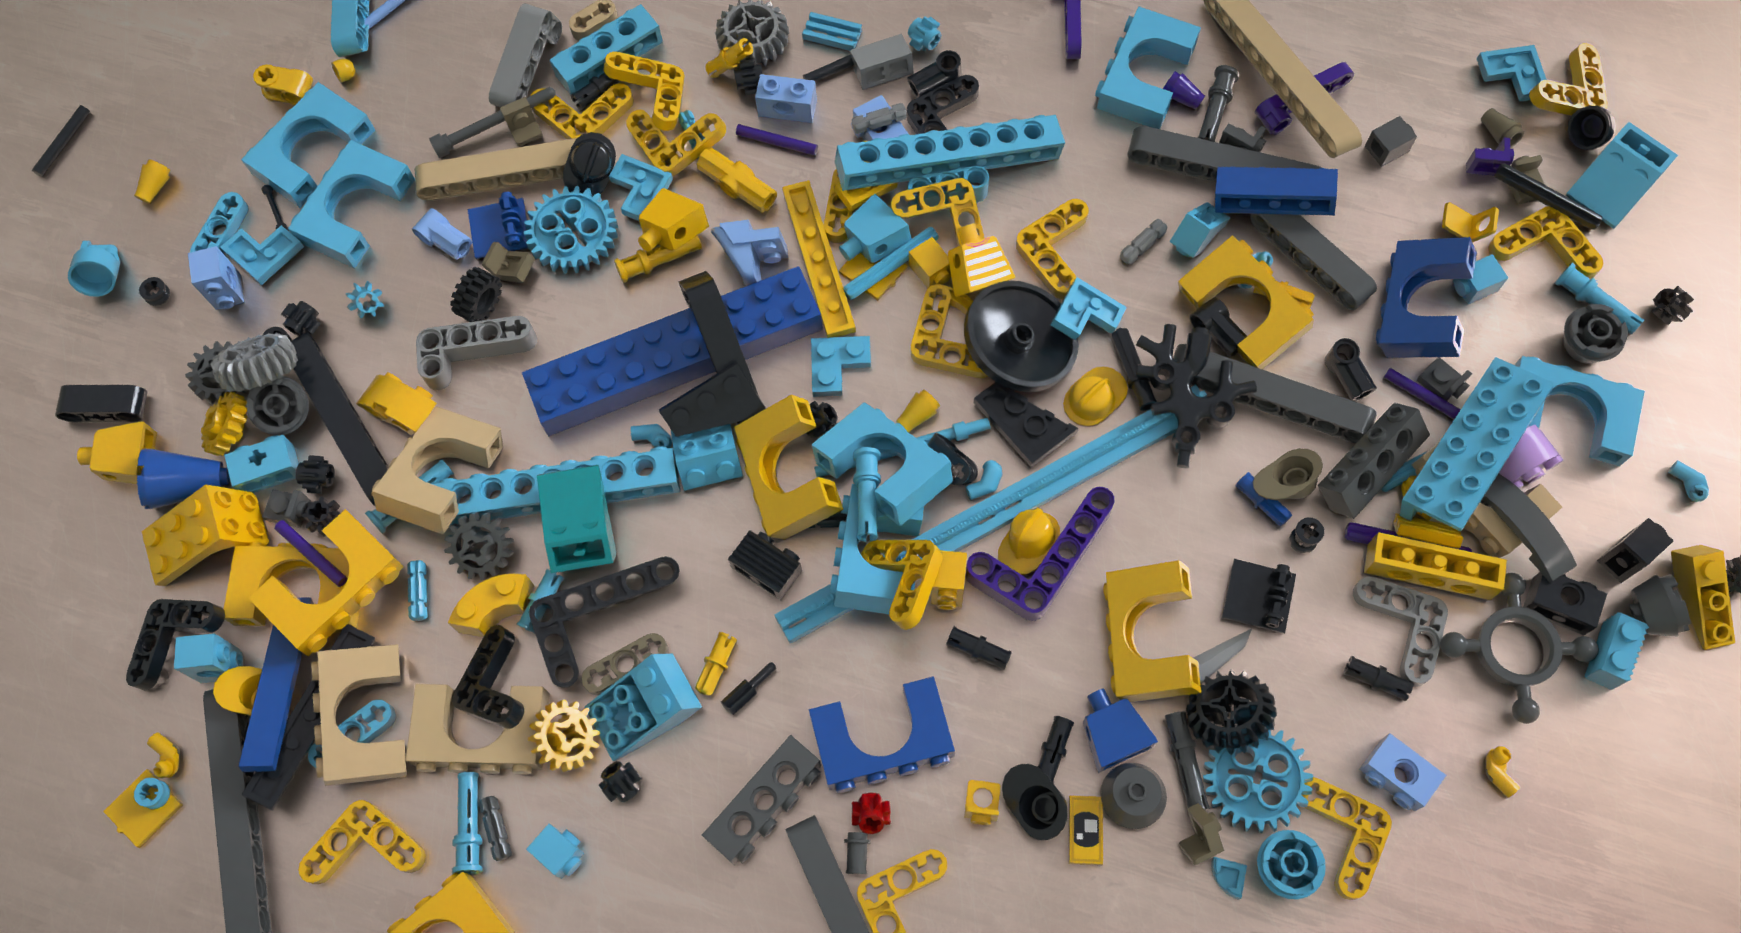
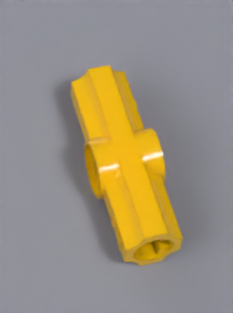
[696,147,777,213]

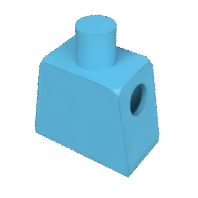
[839,194,912,263]

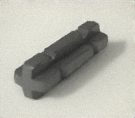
[478,796,512,861]

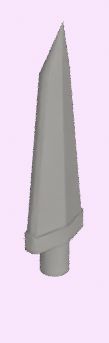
[1194,629,1252,684]

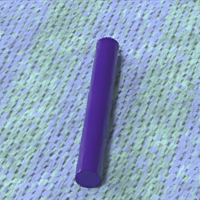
[736,124,818,156]
[1383,368,1461,419]
[274,520,348,587]

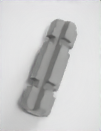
[852,103,907,134]
[1120,219,1167,265]

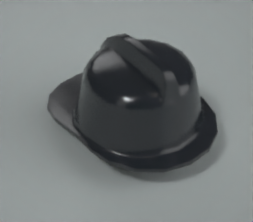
[563,132,616,197]
[1002,764,1067,840]

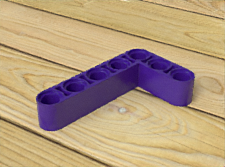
[966,487,1115,621]

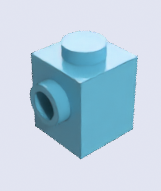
[1453,254,1508,304]
[526,824,584,879]

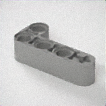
[489,3,562,107]
[416,316,537,390]

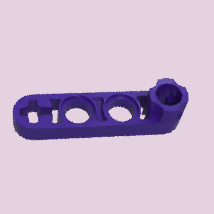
[1064,0,1082,59]
[1255,62,1355,135]

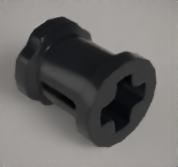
[1289,517,1324,553]

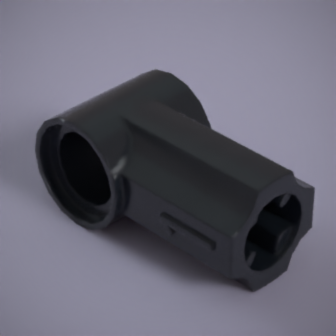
[907,50,962,98]
[1189,297,1247,357]
[1325,338,1377,401]

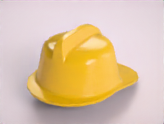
[1063,366,1128,426]
[998,507,1060,575]
[213,666,262,716]

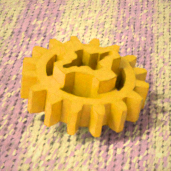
[201,391,248,456]
[528,699,600,772]

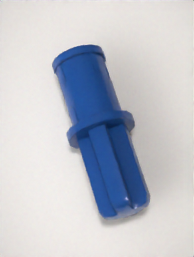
[1235,472,1292,526]

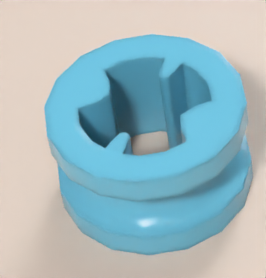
[134,778,170,809]

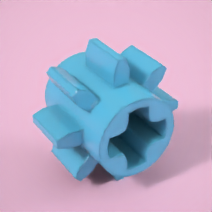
[908,16,942,51]
[345,281,384,318]

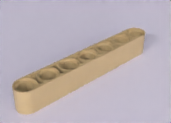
[414,138,577,201]

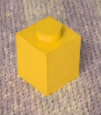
[909,237,951,289]

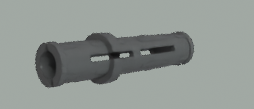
[1165,711,1210,810]

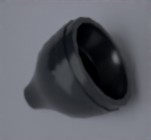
[1567,105,1616,150]

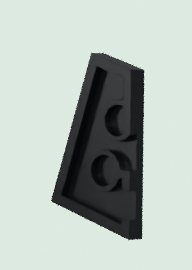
[659,361,766,437]
[973,382,1078,468]

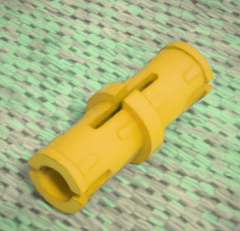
[705,38,753,78]

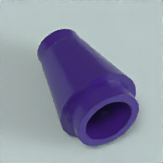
[1163,71,1205,110]

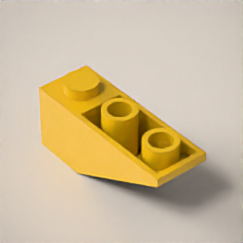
[1671,545,1735,650]

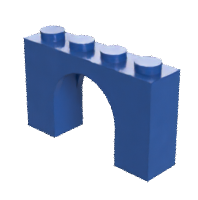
[1376,237,1477,358]
[809,676,955,793]

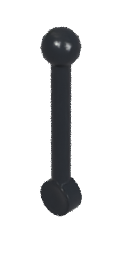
[261,184,289,231]

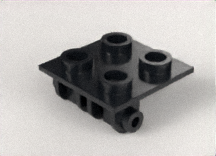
[1222,559,1296,634]

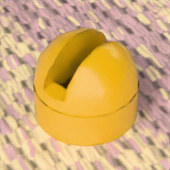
[331,59,355,83]

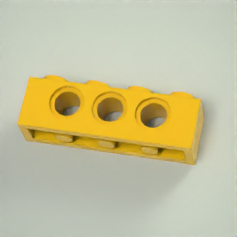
[1364,532,1507,600]

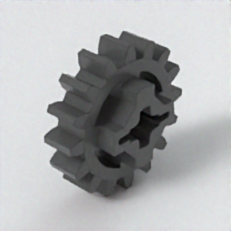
[185,341,247,404]
[444,512,514,580]

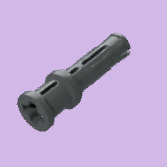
[1198,65,1240,142]

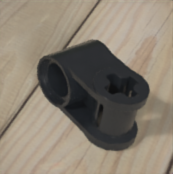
[927,432,978,485]

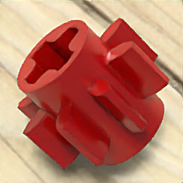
[851,792,891,834]

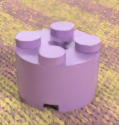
[1499,425,1563,489]

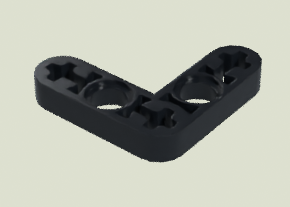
[907,75,979,151]
[126,599,225,691]
[452,625,524,729]

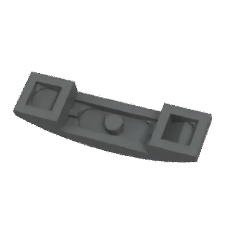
[1480,473,1577,584]

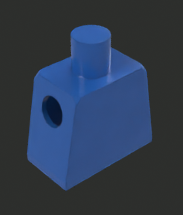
[1083,688,1158,773]

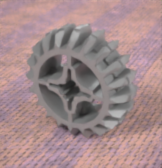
[715,0,789,67]
[211,333,298,392]

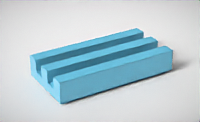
[802,12,862,51]

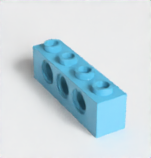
[550,4,663,95]

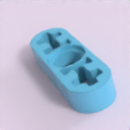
[190,192,248,254]
[308,700,396,768]

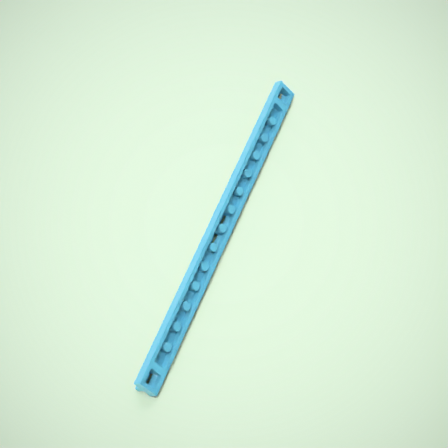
[774,385,1207,644]

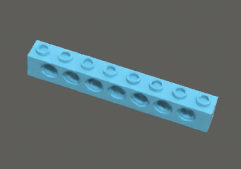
[835,115,1065,191]
[433,447,681,527]

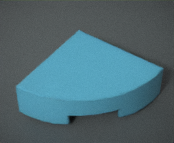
[1211,857,1247,900]

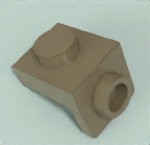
[482,242,535,283]
[1179,803,1224,865]

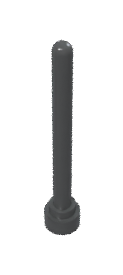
[429,87,556,158]

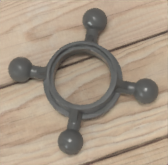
[1440,572,1599,724]

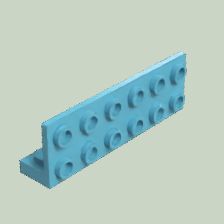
[1399,357,1554,531]

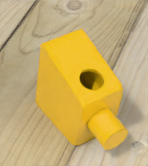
[638,188,709,252]
[77,421,157,484]

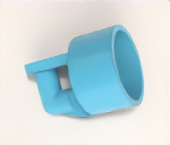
[68,241,120,297]

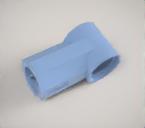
[412,208,472,260]

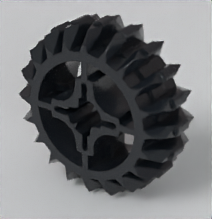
[1186,669,1277,756]

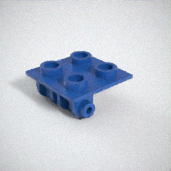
[467,192,528,259]

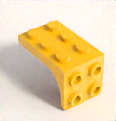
[141,484,269,586]

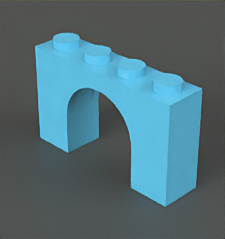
[1095,6,1201,129]
[241,82,375,208]
[288,140,415,269]
[1515,356,1645,467]
[811,402,953,526]
[829,484,924,614]

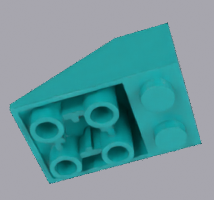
[537,465,617,573]

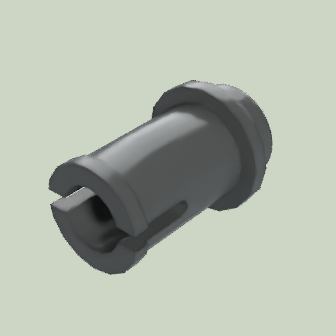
[844,832,871,874]

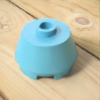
[1257,830,1326,899]

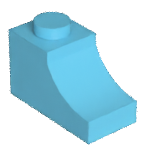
[1170,202,1230,258]

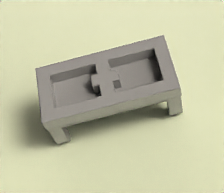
[850,34,914,90]

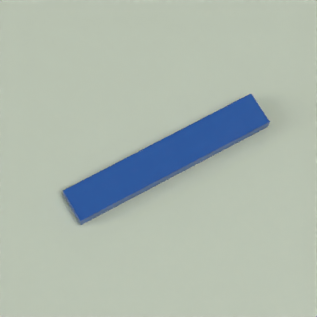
[238,597,314,772]

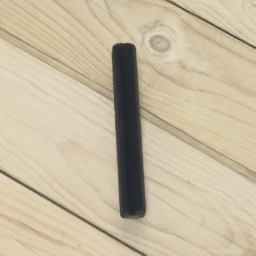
[1494,164,1603,230]

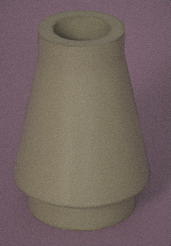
[1481,108,1524,148]

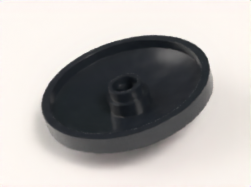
[964,281,1079,392]

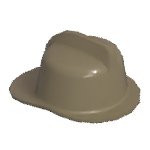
[1253,448,1323,500]

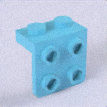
[671,424,743,491]

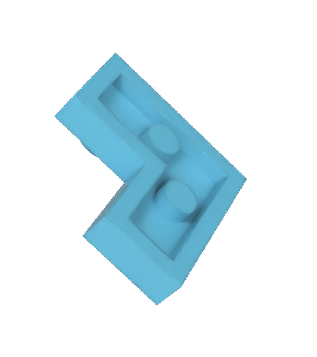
[1477,45,1547,102]
[609,154,673,221]
[220,225,304,285]
[1051,277,1127,340]
[811,336,871,397]

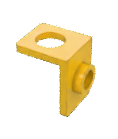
[1442,202,1499,242]
[964,780,1001,825]

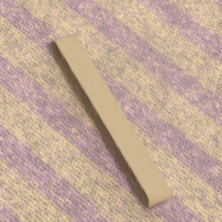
[1204,0,1362,158]

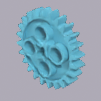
[524,186,618,274]
[1203,730,1313,833]

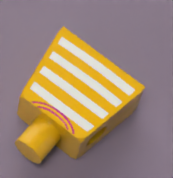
[948,223,1015,297]

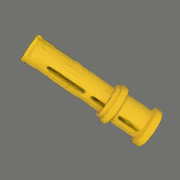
[614,235,702,283]

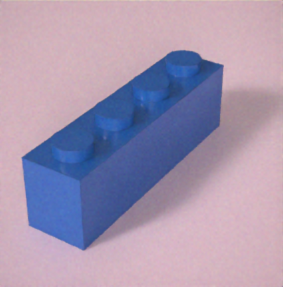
[1215,167,1338,216]

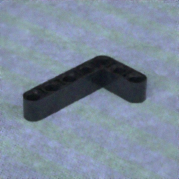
[678,271,759,425]
[529,556,680,688]

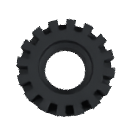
[450,267,502,322]

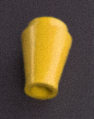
[134,159,171,204]
[896,389,940,433]

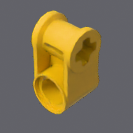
[253,65,313,105]

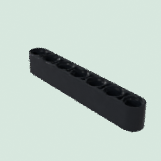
[290,332,389,506]

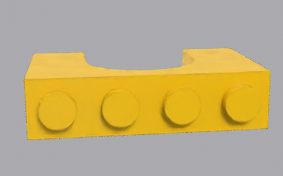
[1178,235,1314,370]
[734,394,843,540]
[248,509,404,656]
[224,542,360,629]
[1103,560,1201,702]
[387,872,515,933]

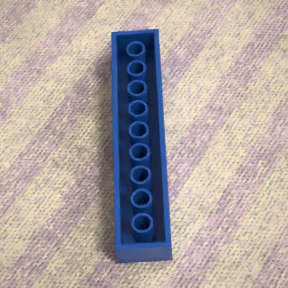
[522,266,823,437]

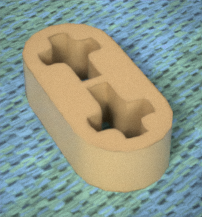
[569,0,618,40]

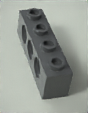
[1318,402,1430,519]
[702,735,822,866]

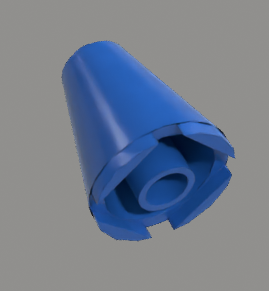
[137,449,230,509]

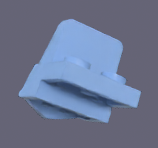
[711,219,788,286]

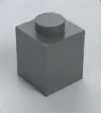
[1365,116,1417,167]

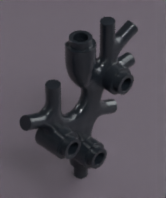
[1136,324,1257,468]

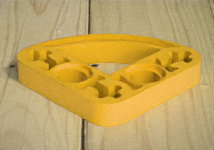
[911,284,988,379]

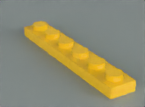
[782,180,856,338]

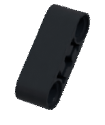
[55,385,148,422]

